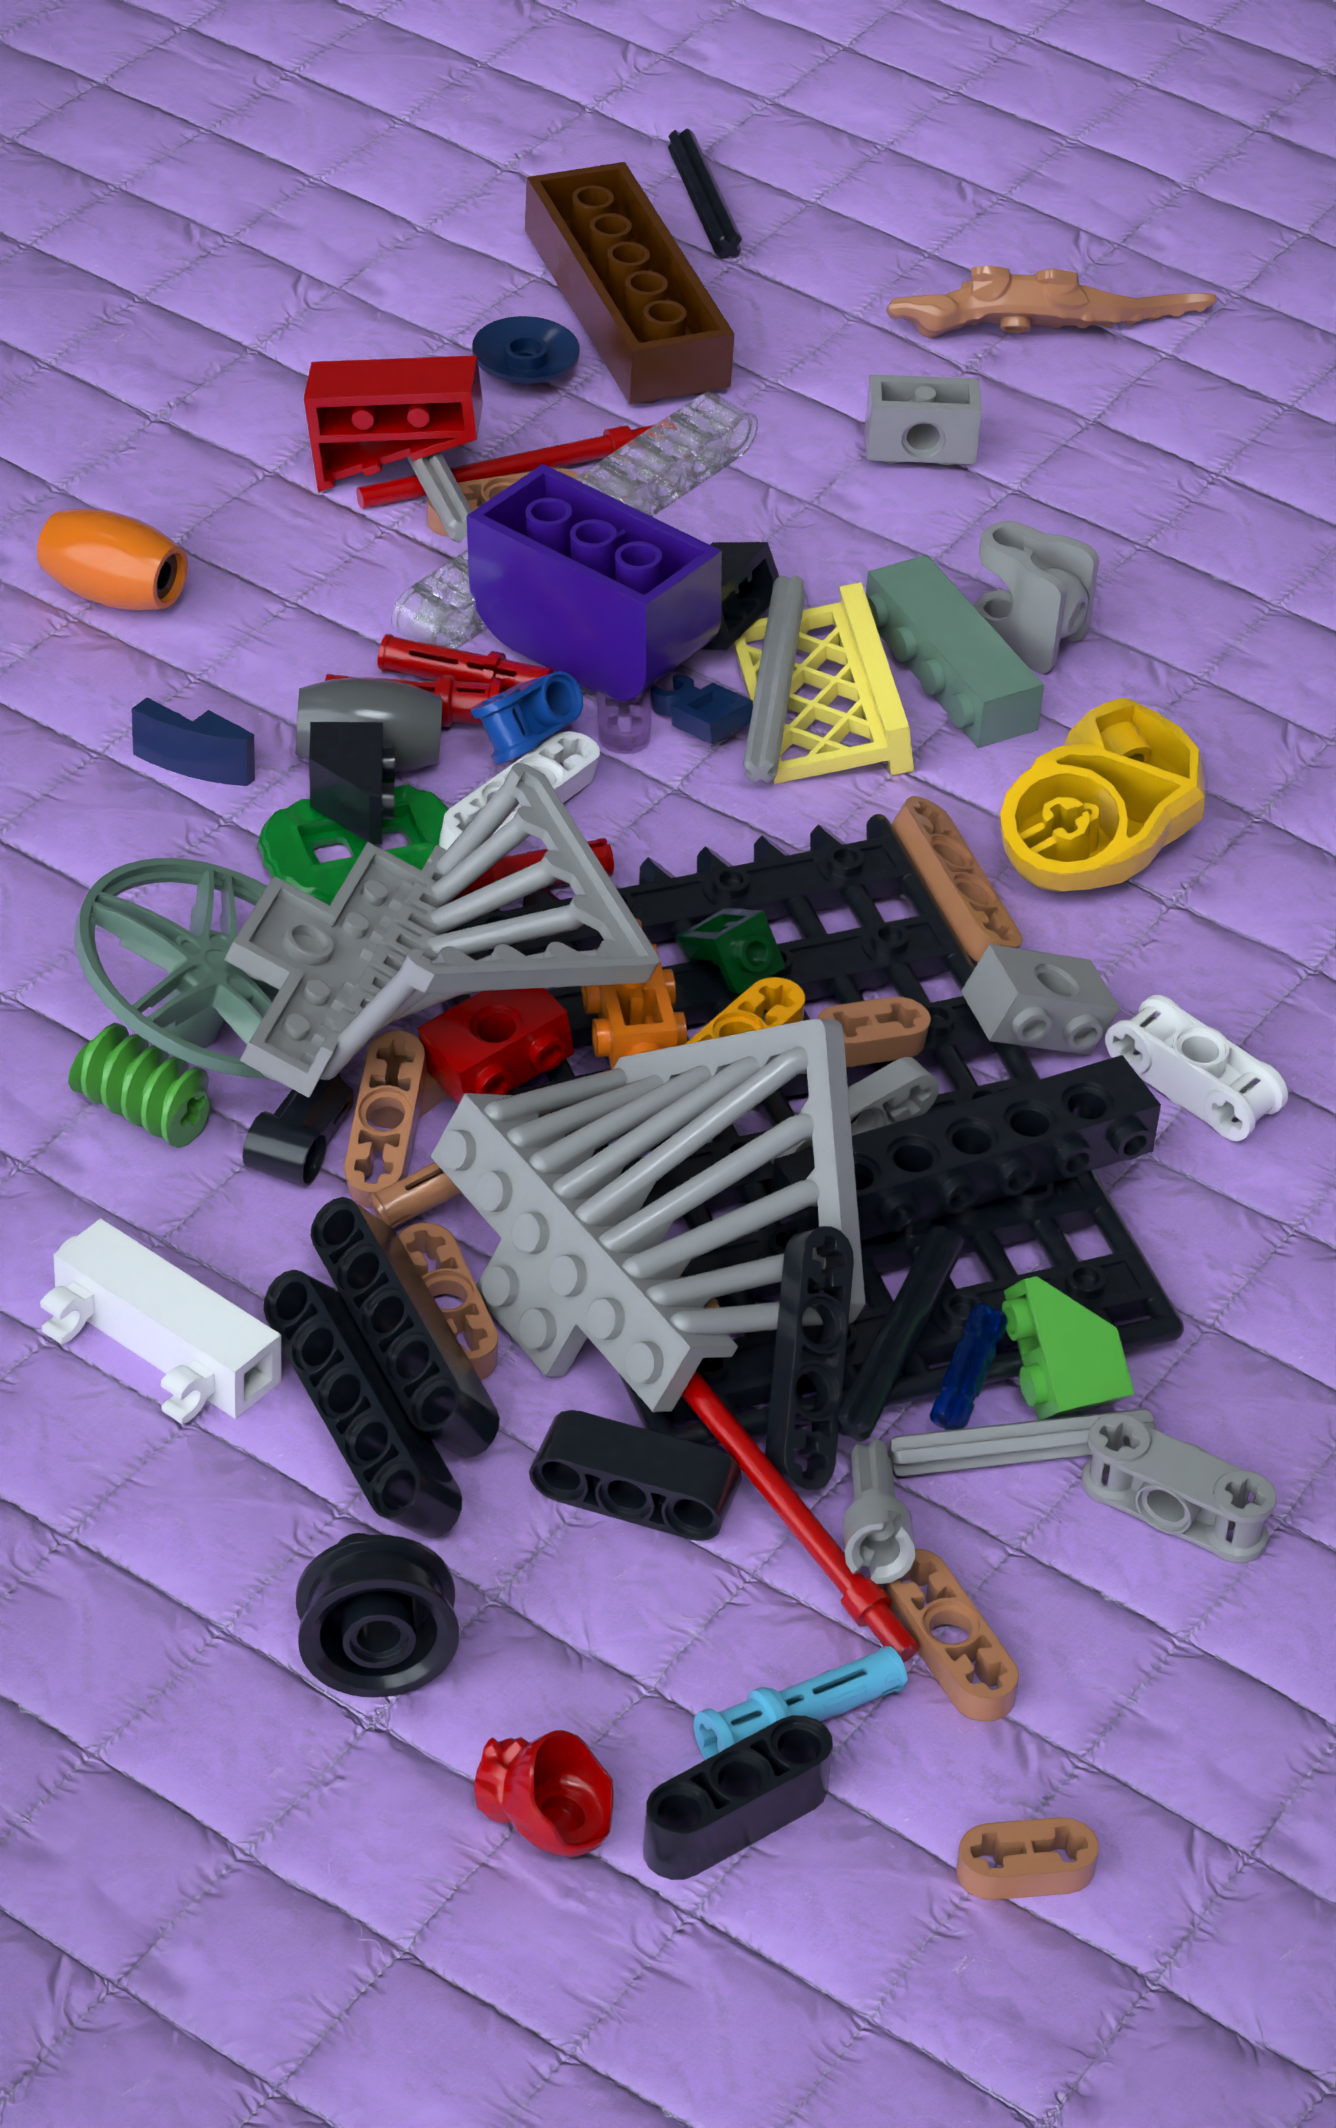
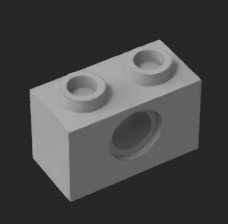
[864,375,982,466]
[961,944,1120,1055]

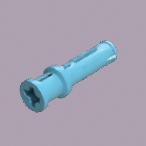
[693,1646,908,1760]

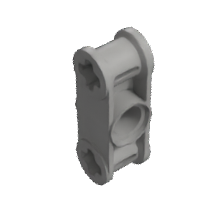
[1081,1414,1277,1563]

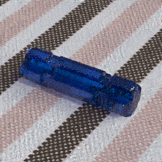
[929,1303,1008,1430]

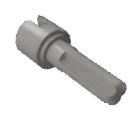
[842,1439,916,1584]

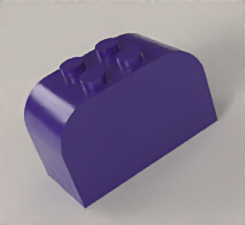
[466,464,722,701]

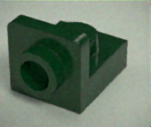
[677,908,785,993]

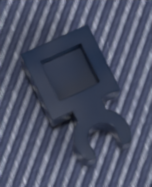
[650,674,753,744]

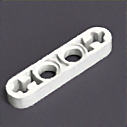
[439,731,600,850]

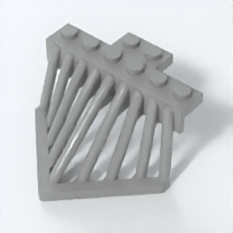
[224,763,660,1098]
[430,1019,865,1412]

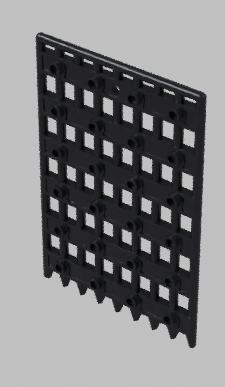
[444,814,1184,1447]

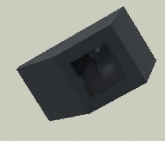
[309,722,395,844]

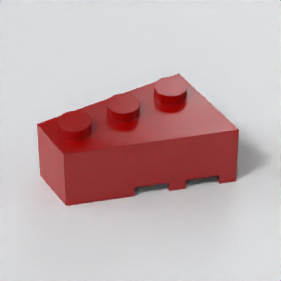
[304,355,483,492]

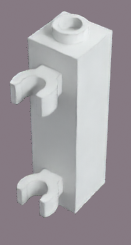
[40,1218,282,1424]

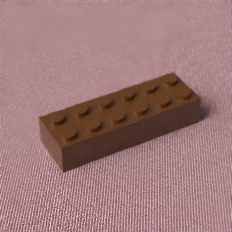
[525,162,734,405]

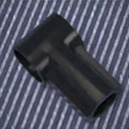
[242,1073,353,1187]

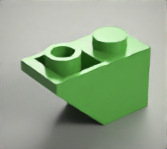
[1002,1276,1135,1420]

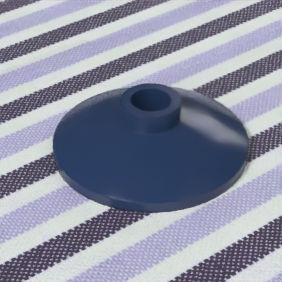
[472,316,580,383]

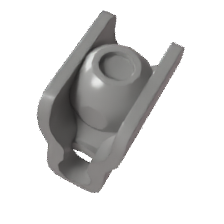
[973,521,1099,673]

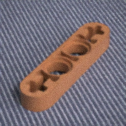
[892,796,1023,962]

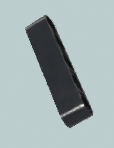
[310,1197,500,1458]
[263,1270,462,1539]

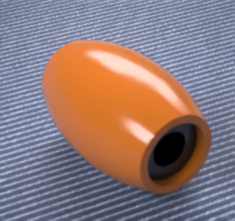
[37,508,188,611]

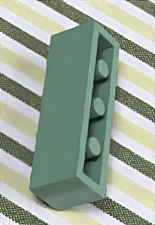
[866,555,1044,748]

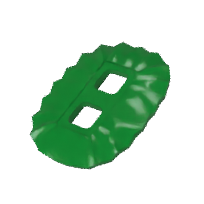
[257,784,449,906]

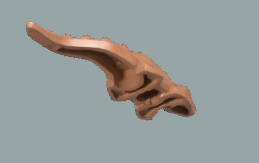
[886,266,1217,338]

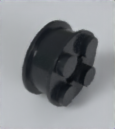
[296,1533,459,1698]

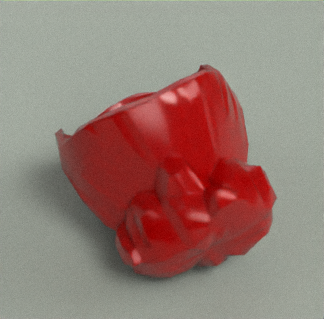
[473,1730,614,1857]

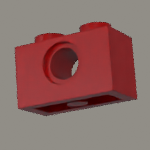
[417,988,574,1105]

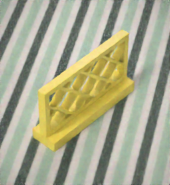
[733,582,914,784]

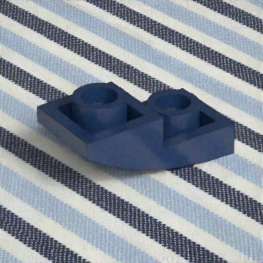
[132,697,255,786]

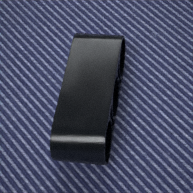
[529,1410,742,1541]
[643,1715,833,1880]

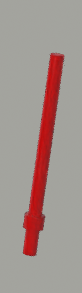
[356,422,674,509]
[681,1370,920,1663]

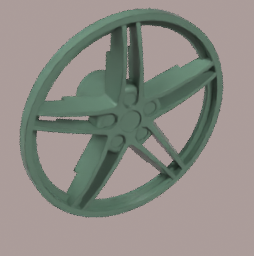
[74,858,279,1078]

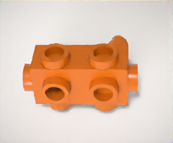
[581,919,687,1070]

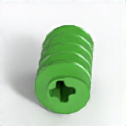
[68,1022,211,1148]

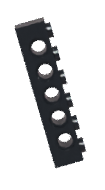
[771,1055,1161,1242]

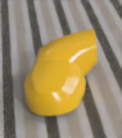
[1000,698,1205,892]

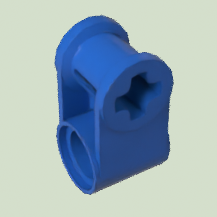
[470,671,583,764]

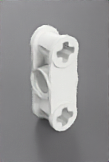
[1105,995,1288,1141]

